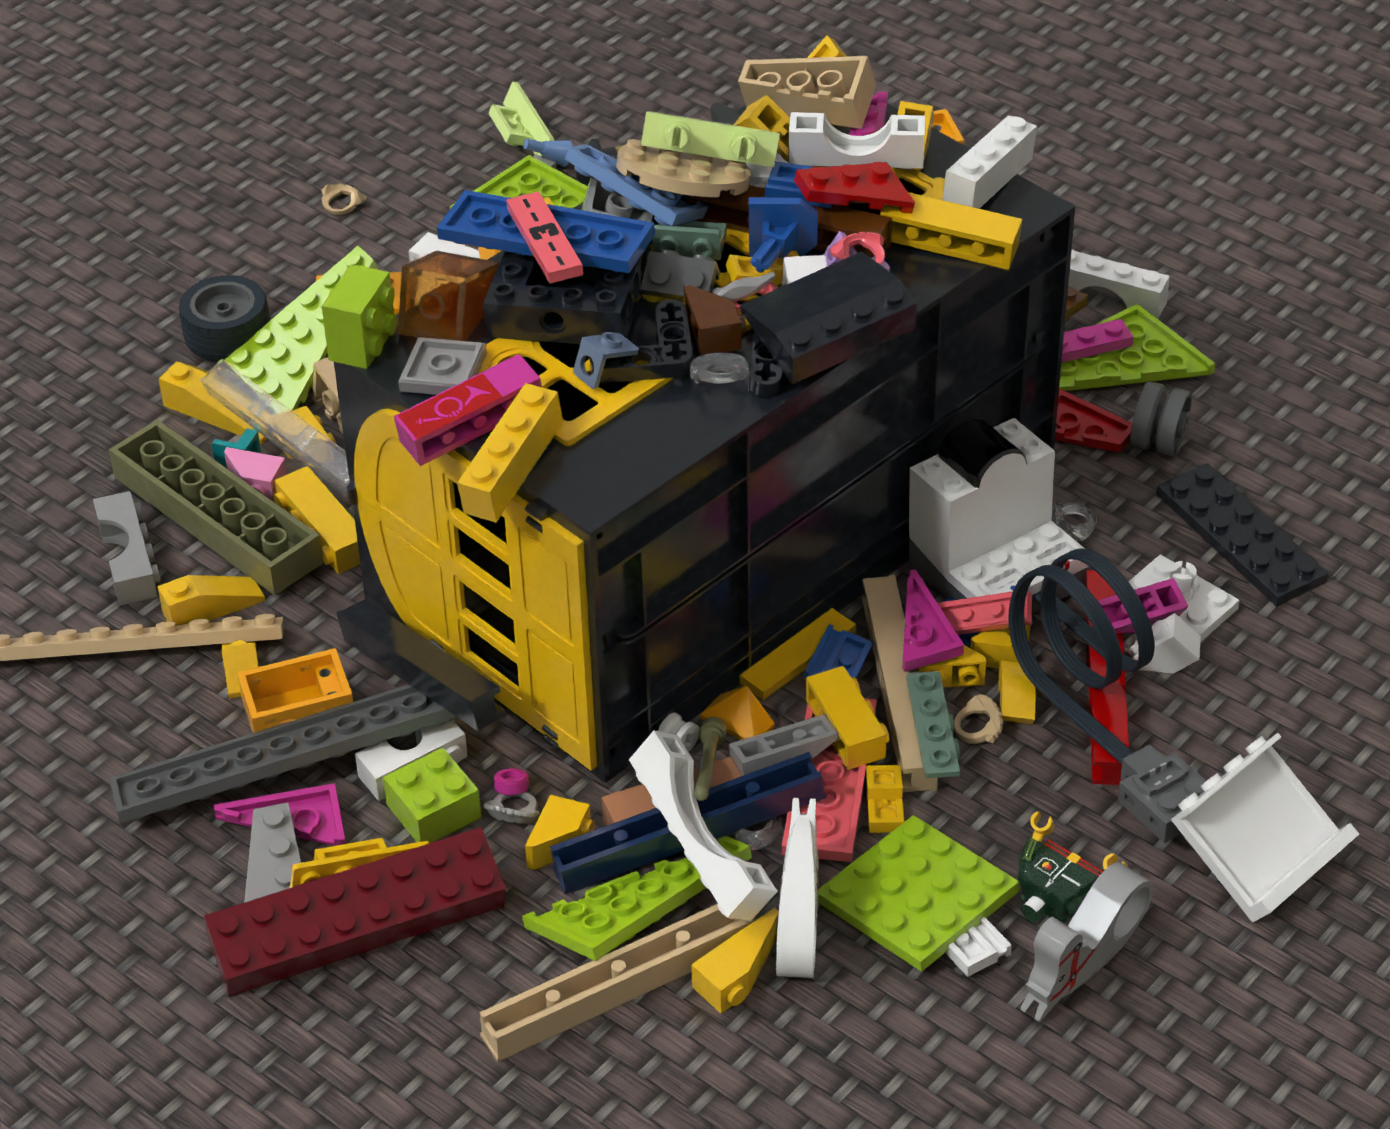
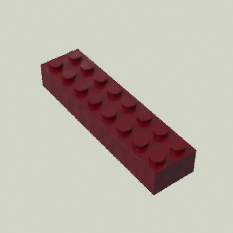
[204,827,506,997]

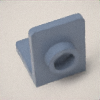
[573,332,639,389]

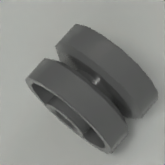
[1130,381,1192,457]

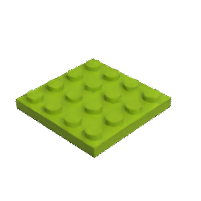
[818,815,1019,972]

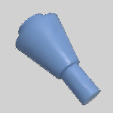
[524,138,573,167]

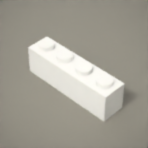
[942,115,1037,209]

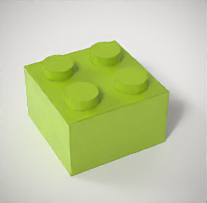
[321,264,398,369]
[383,748,482,843]

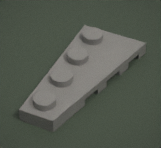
[244,802,301,903]

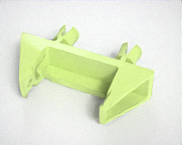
[641,111,780,167]

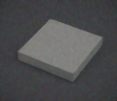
[398,337,487,395]

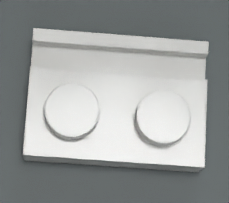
[945,917,1011,977]

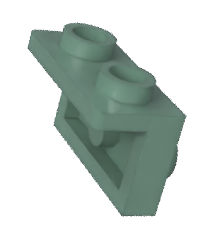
[652,221,727,260]

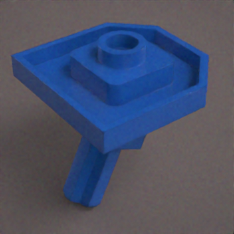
[749,197,818,273]

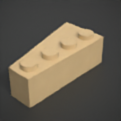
[738,56,876,129]

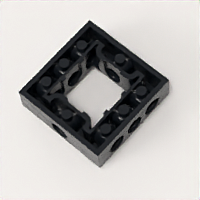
[483,243,651,344]

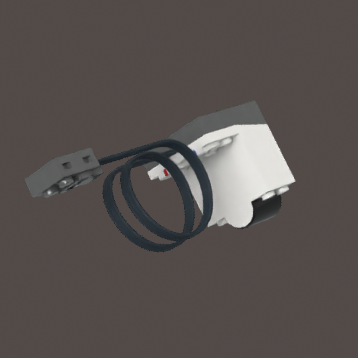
[909,418,1207,843]

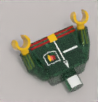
[1018,811,1128,923]

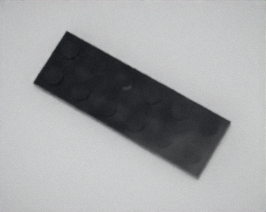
[1156,463,1329,607]

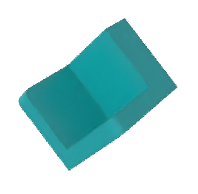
[211,428,262,468]

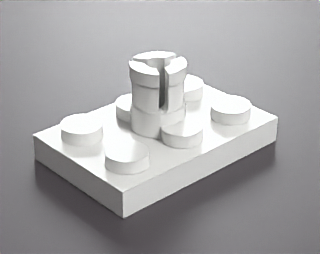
[1128,555,1239,643]

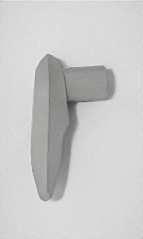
[711,271,775,302]

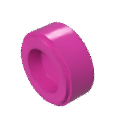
[494,768,529,795]

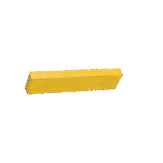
[740,608,856,700]

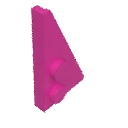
[902,569,964,672]
[214,783,346,846]

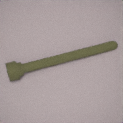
[694,717,727,801]

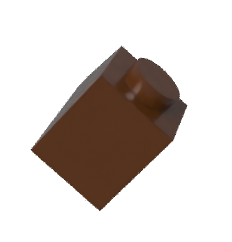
[683,285,747,357]

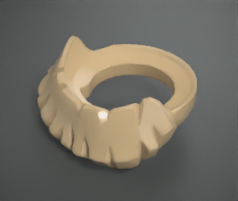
[322,184,367,215]
[954,694,1003,744]

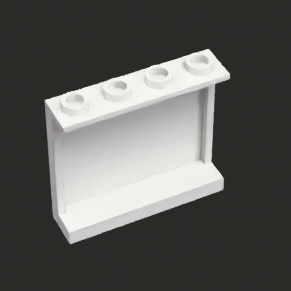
[1171,733,1359,923]

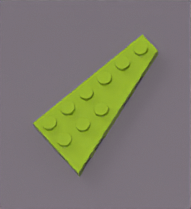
[522,836,752,961]

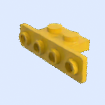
[290,838,429,888]

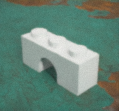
[355,719,467,802]

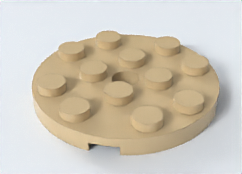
[616,139,751,197]

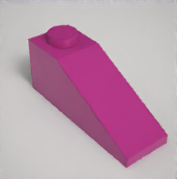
[1097,578,1189,633]

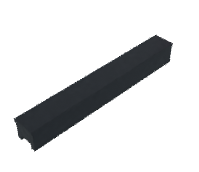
[336,599,507,731]

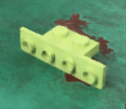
[488,82,554,158]

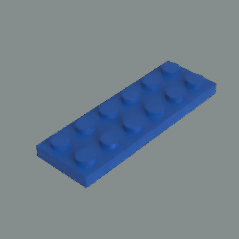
[436,190,655,273]

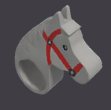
[1020,862,1154,1022]

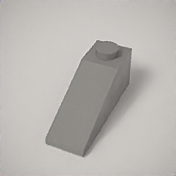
[729,714,839,776]

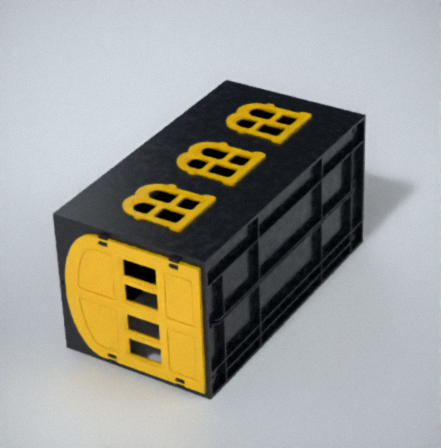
[334,104,1075,783]

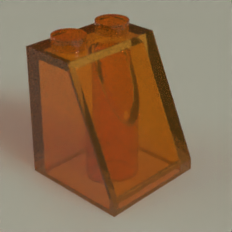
[397,250,499,341]

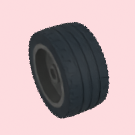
[179,275,270,361]

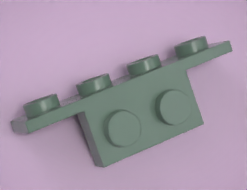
[906,671,960,778]

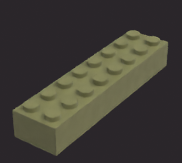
[109,419,324,595]

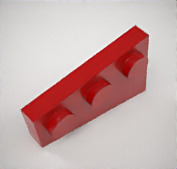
[794,162,915,214]
[1055,389,1132,453]

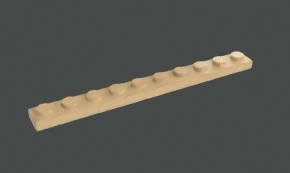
[0,614,284,661]

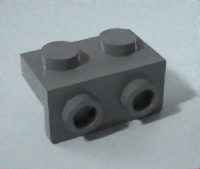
[640,250,720,301]

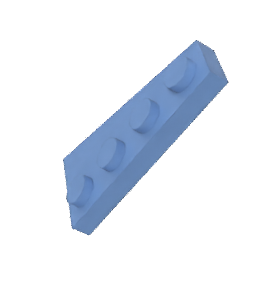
[565,144,709,226]

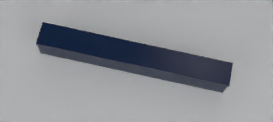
[550,752,827,894]

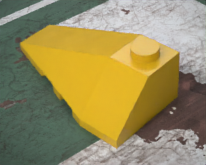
[158,361,275,444]

